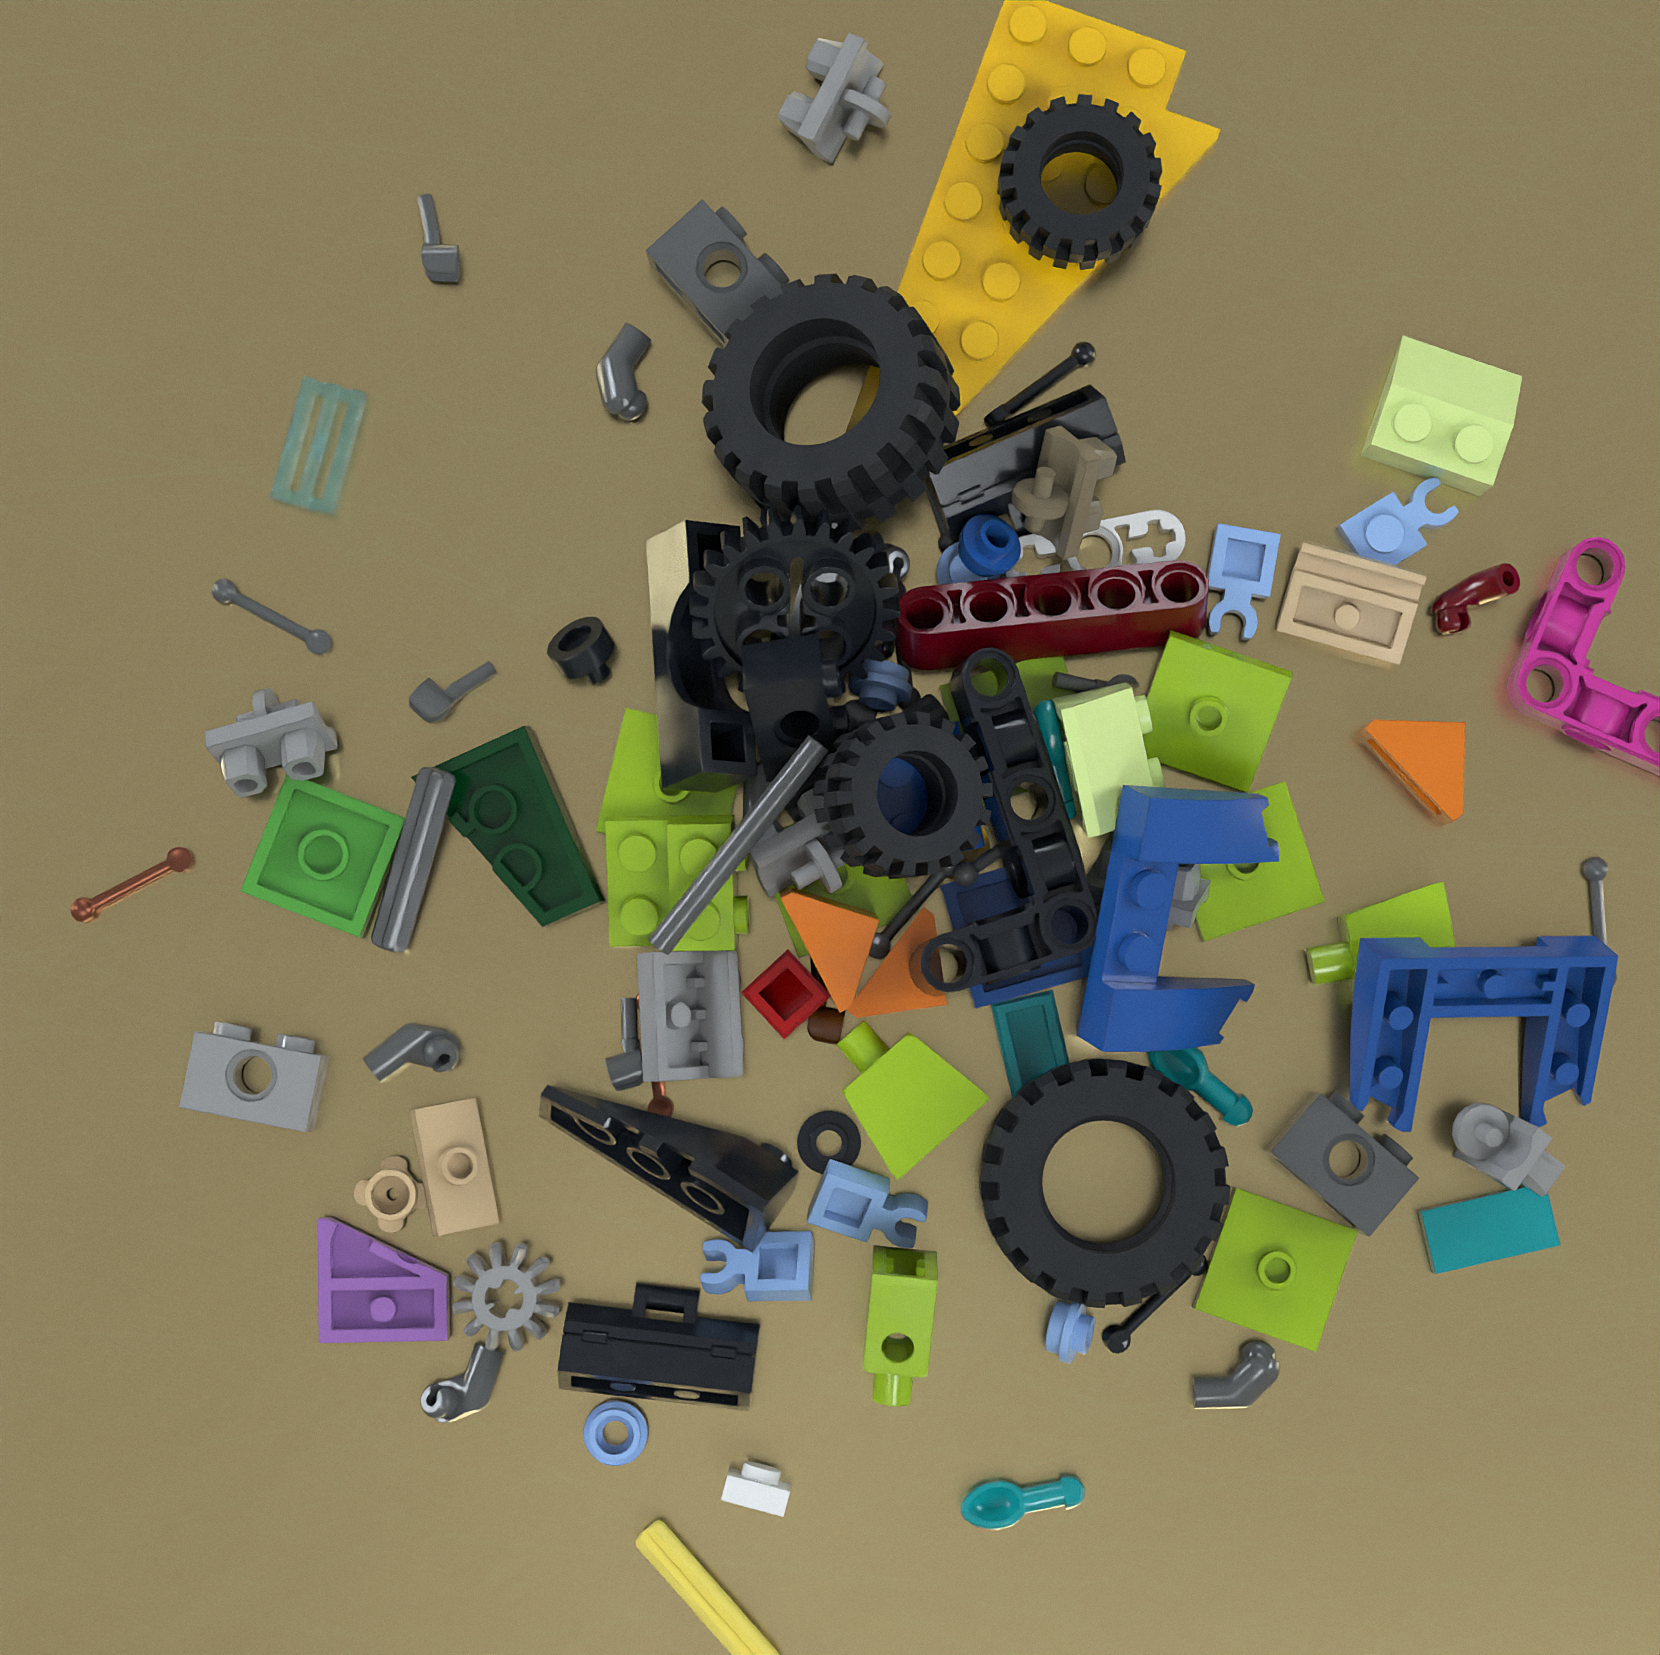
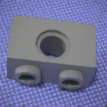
[179,1021,330,1132]

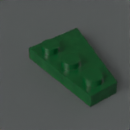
[411,726,605,927]

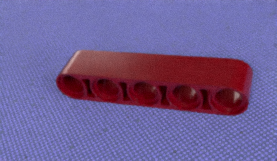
[896,560,1209,670]

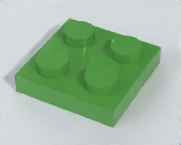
[240,774,405,938]

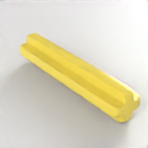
[635,1520,780,1655]

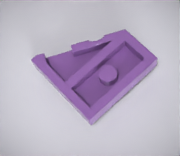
[317,1217,450,1343]

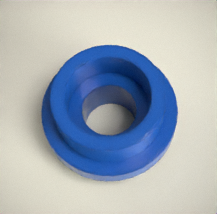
[958,514,1021,577]

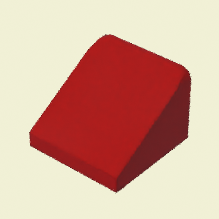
[741,949,831,1040]

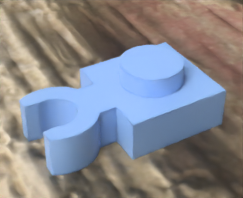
[1337,477,1459,565]
[1207,523,1281,641]
[807,1159,928,1248]
[700,1231,815,1301]

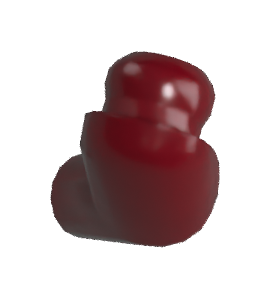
[1431,563,1520,635]

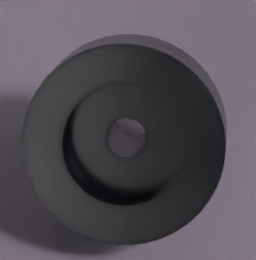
[547,617,615,684]

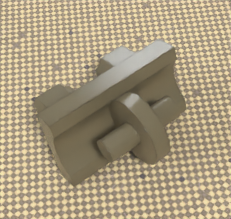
[1011,426,1117,560]

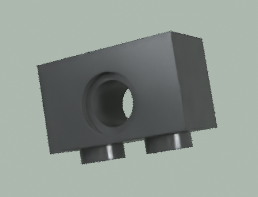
[646,199,790,346]
[1264,1091,1419,1237]

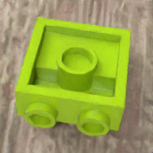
[605,815,750,951]

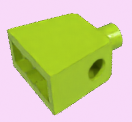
[1307,882,1456,1002]
[836,1020,990,1180]
[863,1245,938,1406]

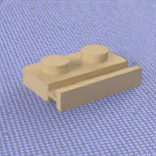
[1276,539,1427,665]

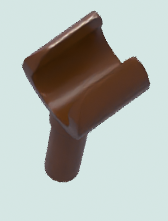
[807,956,846,1044]

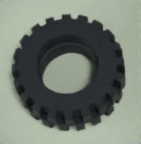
[701,273,961,531]
[979,1058,1230,1308]

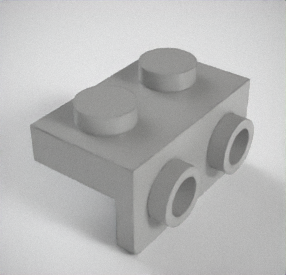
[637,950,744,1082]

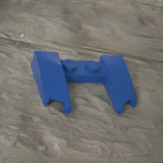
[1077,785,1280,1052]
[1350,936,1618,1132]

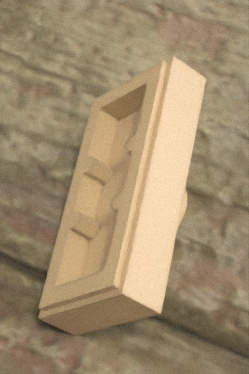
[409,1097,499,1236]

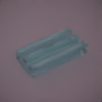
[270,376,367,516]

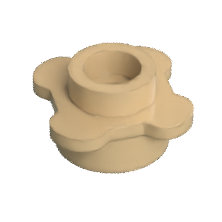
[354,1156,427,1233]

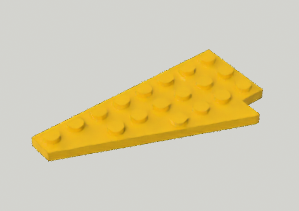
[845,0,1221,433]

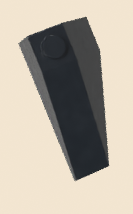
[539,1085,799,1253]

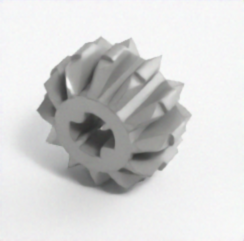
[452,1242,561,1351]

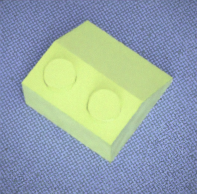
[1360,335,1522,497]
[1051,682,1165,838]

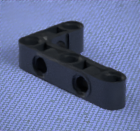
[909,648,1099,996]

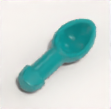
[1033,700,1076,820]
[1149,1047,1253,1127]
[960,1476,1086,1530]

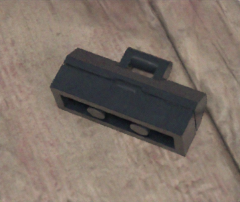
[924,384,1126,537]
[557,1282,760,1411]

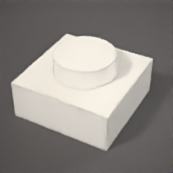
[721,1461,791,1517]

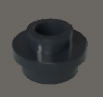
[797,1110,861,1174]

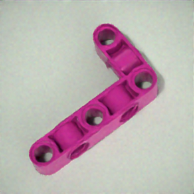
[1506,537,1660,776]

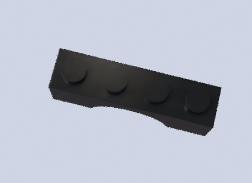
[646,520,758,793]

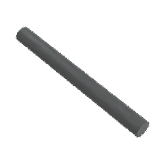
[648,735,829,955]

